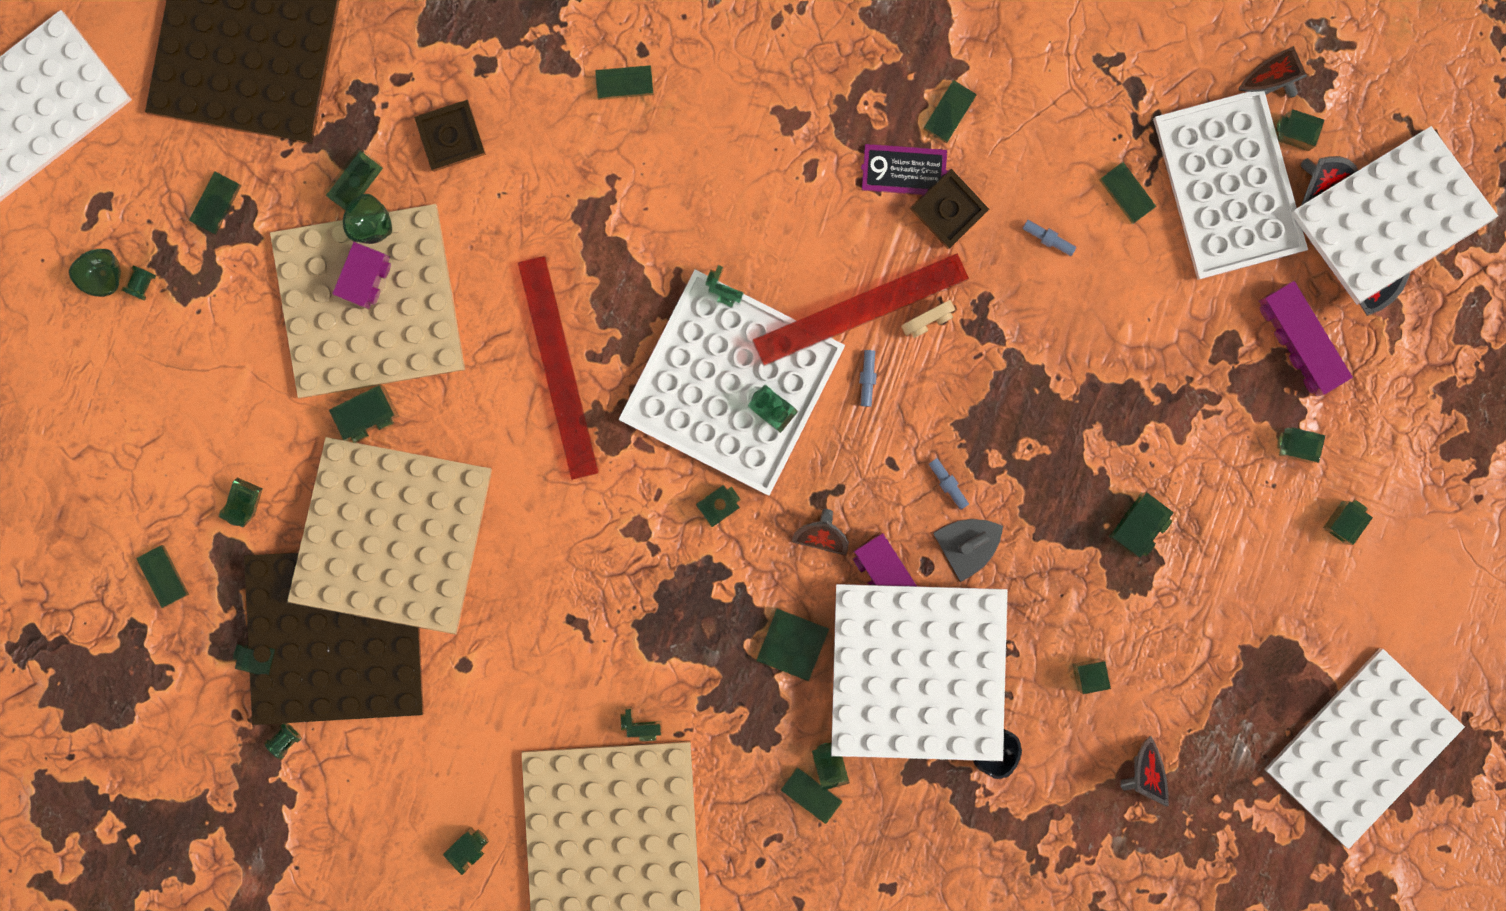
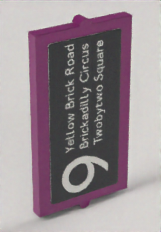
[861,144,947,195]

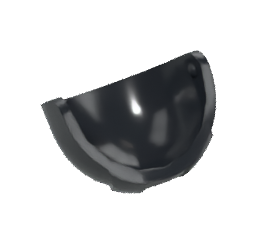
[973,729,1022,779]

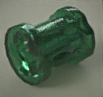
[121,265,157,301]
[264,723,302,760]

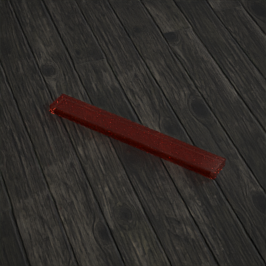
[752,253,969,367]
[518,256,599,480]

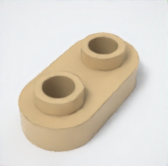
[901,300,956,338]

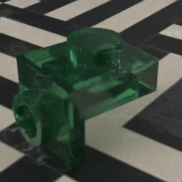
[705,265,744,308]
[748,384,798,433]
[218,477,263,527]
[621,706,662,741]
[812,743,850,791]

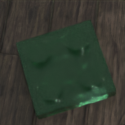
[756,608,829,681]

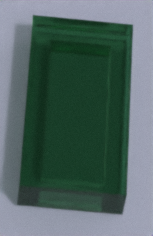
[595,65,654,100]
[923,80,977,143]
[1099,162,1157,224]
[189,171,242,235]
[136,545,189,608]
[781,767,843,824]

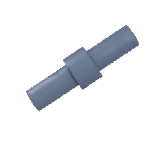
[1022,220,1077,256]
[859,350,877,407]
[928,458,969,510]

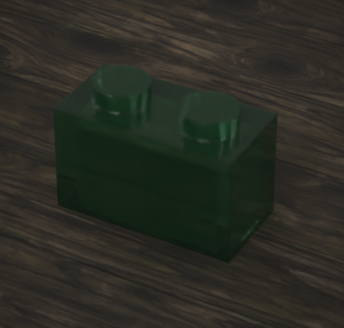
[325,147,383,213]
[329,385,399,443]
[1109,492,1174,558]

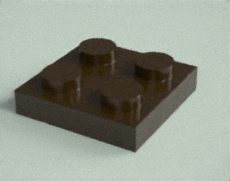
[414,100,486,172]
[910,169,989,249]

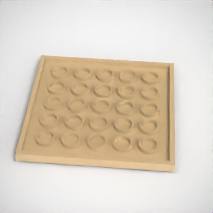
[270,204,465,399]
[287,437,492,635]
[522,741,701,911]

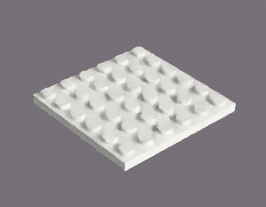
[619,270,845,496]
[831,584,1007,761]

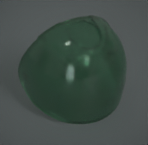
[343,194,392,244]
[69,249,121,297]

